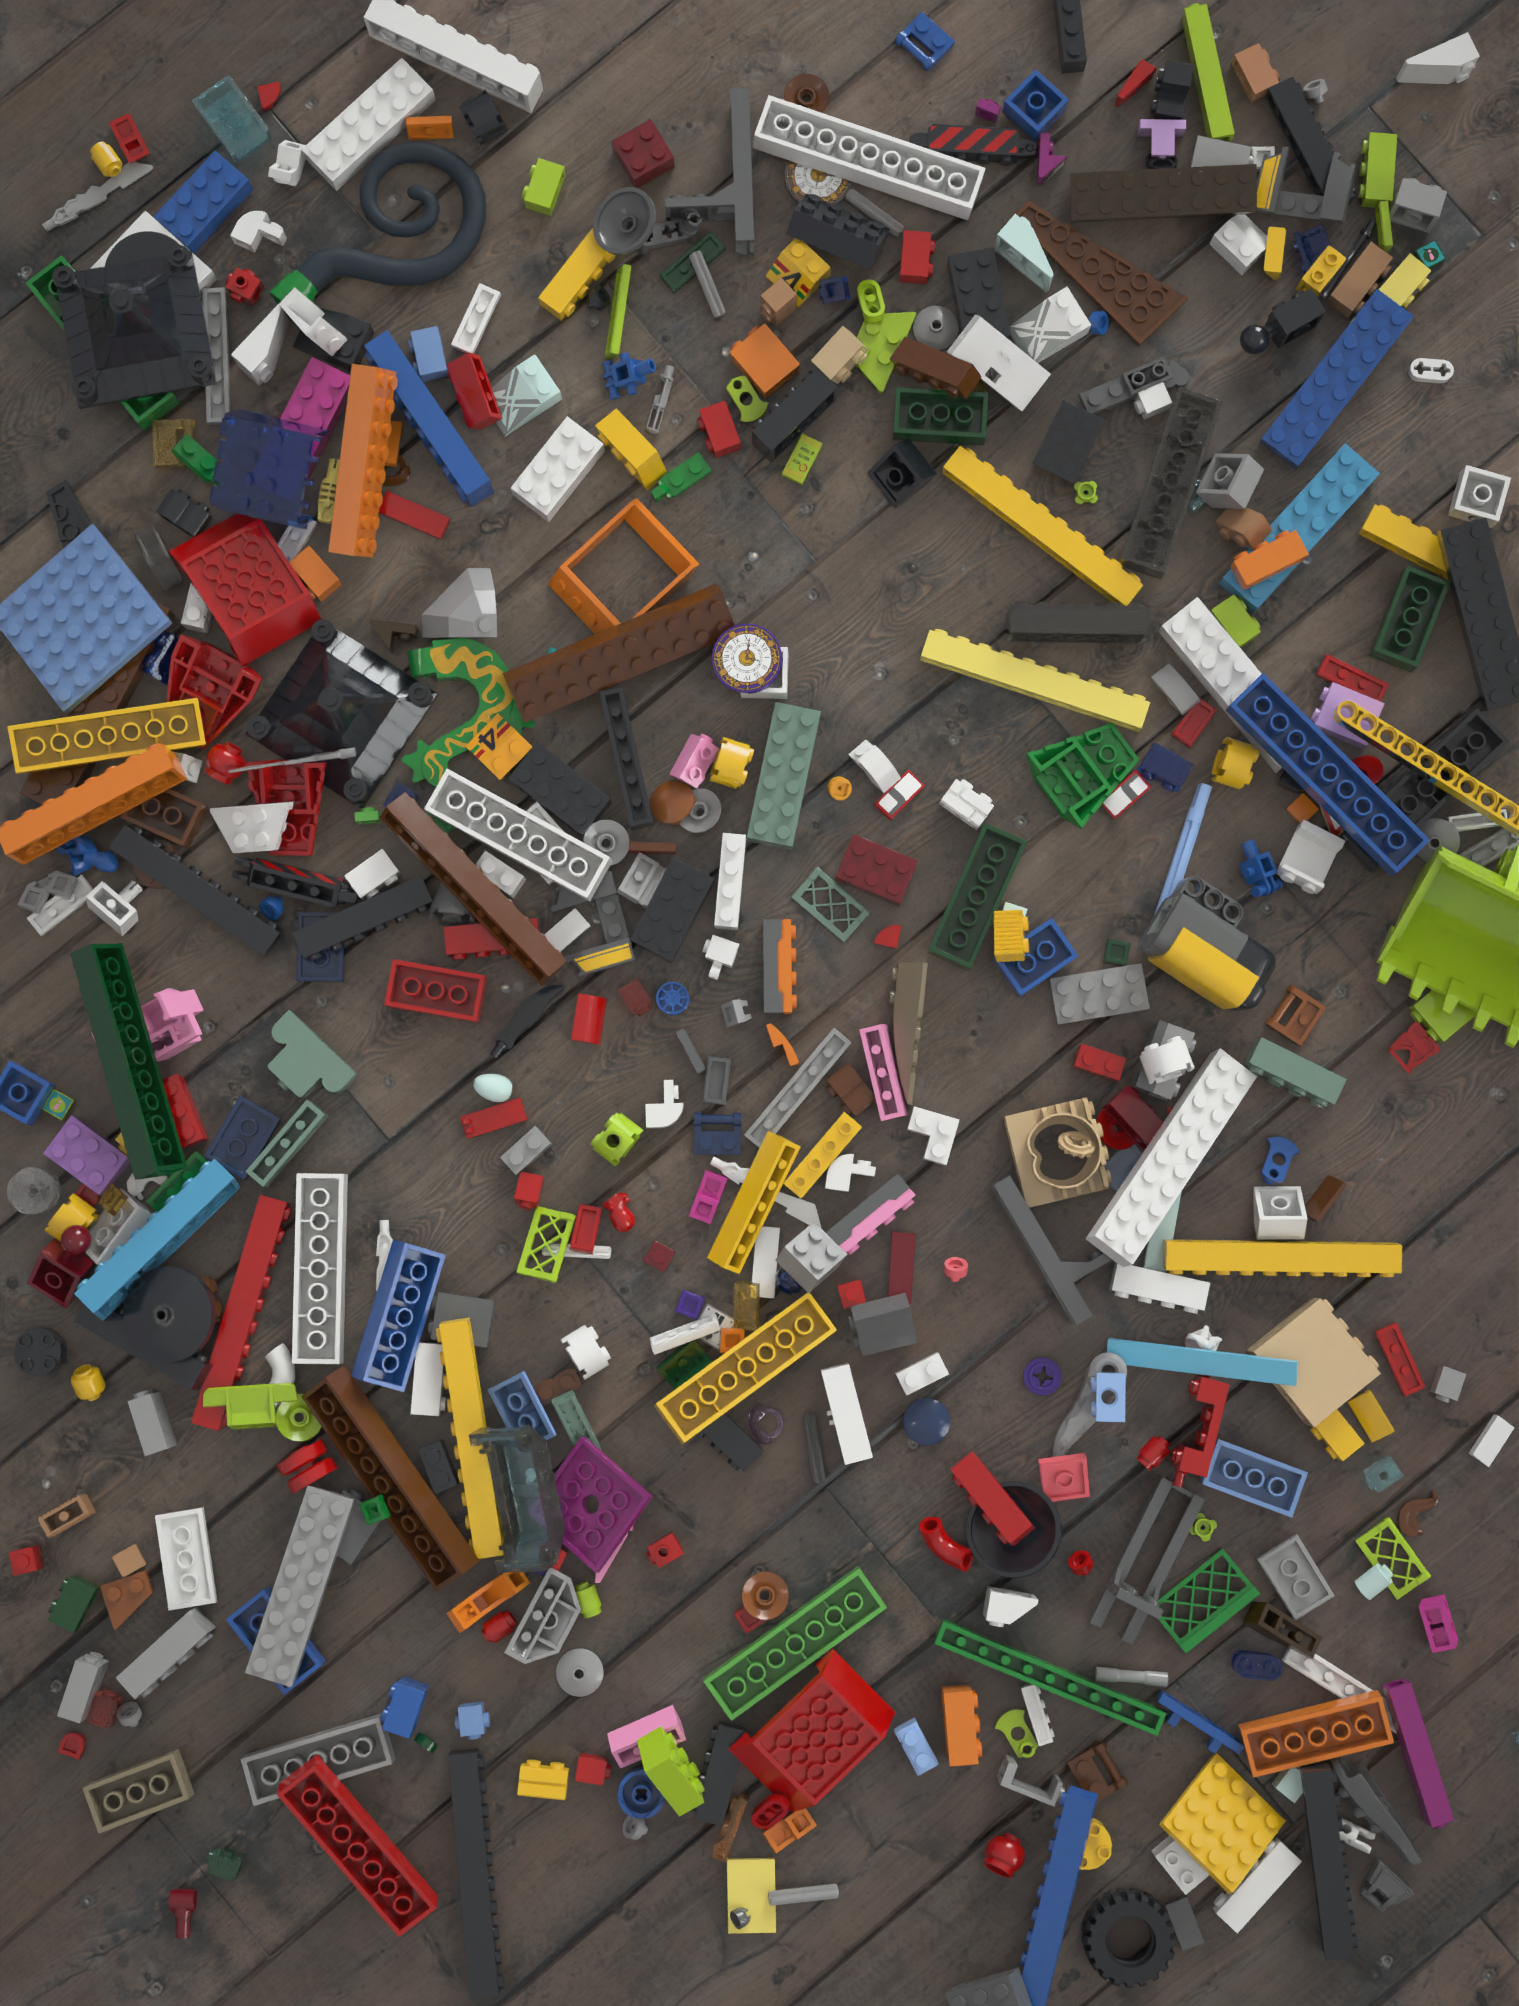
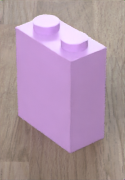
[1311,682,1385,750]

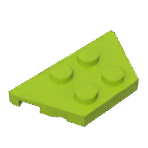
[855,312,917,395]

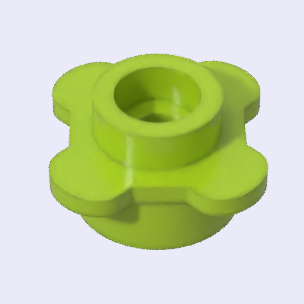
[1074,481,1098,505]
[1189,1513,1217,1541]

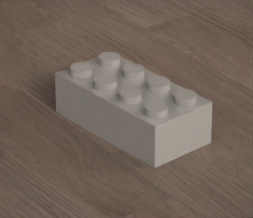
[116,1607,216,1699]

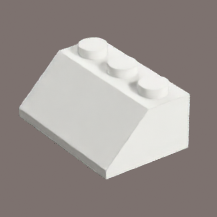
[85,1188,153,1265]

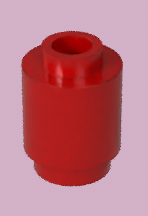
[1136,1436,1171,1471]
[481,1610,518,1644]

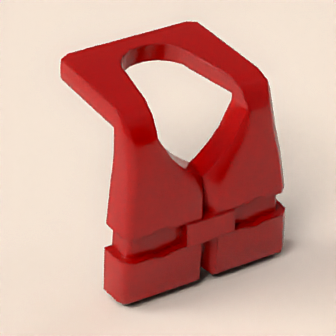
[1388,1022,1440,1073]

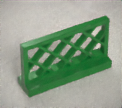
[1158,1549,1260,1654]

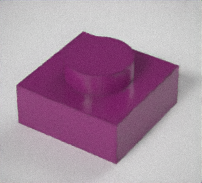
[975,98,1001,123]

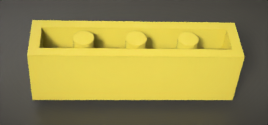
[1350,253,1431,323]

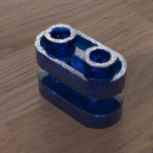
[1231,1650,1283,1681]

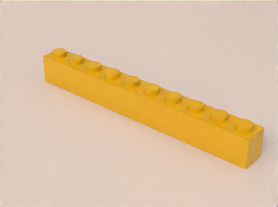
[942,446,1143,611]
[1163,1239,1402,1277]
[436,1317,506,1559]

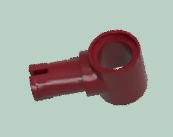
[169,1889,197,1939]

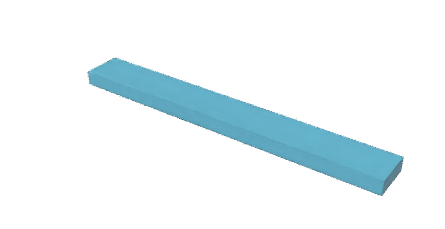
[1107,1338,1299,1386]

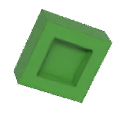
[355,807,382,825]

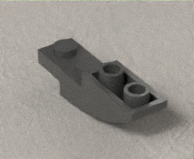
[1078,357,1173,414]

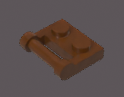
[1066,1741,1128,1802]

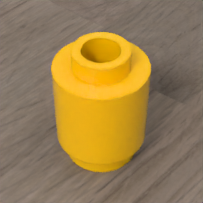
[90,142,123,177]

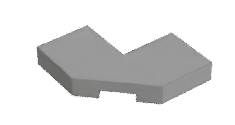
[17,870,79,914]

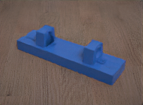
[1156,1689,1244,1754]

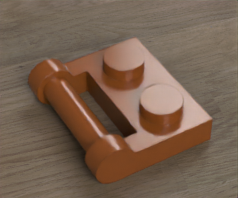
[1265,985,1326,1047]

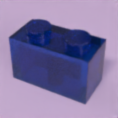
[1137,742,1194,792]

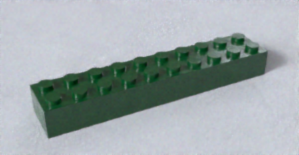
[70,943,187,1180]

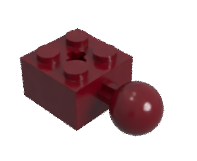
[26,1225,95,1308]

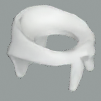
[1185,1325,1222,1351]

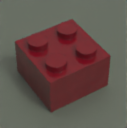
[611,119,675,188]

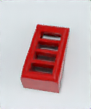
[1115,59,1156,107]

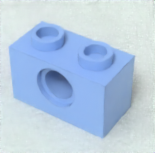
[1091,1372,1126,1422]

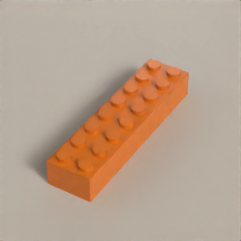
[328,364,398,558]
[0,743,188,865]

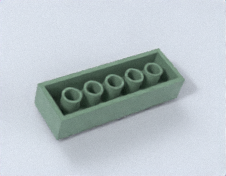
[747,702,821,850]

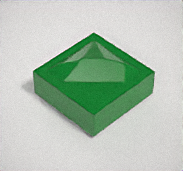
[359,1494,391,1526]

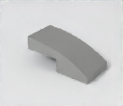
[1151,664,1200,715]

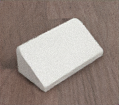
[1468,1414,1514,1467]

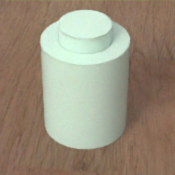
[1355,1563,1393,1600]

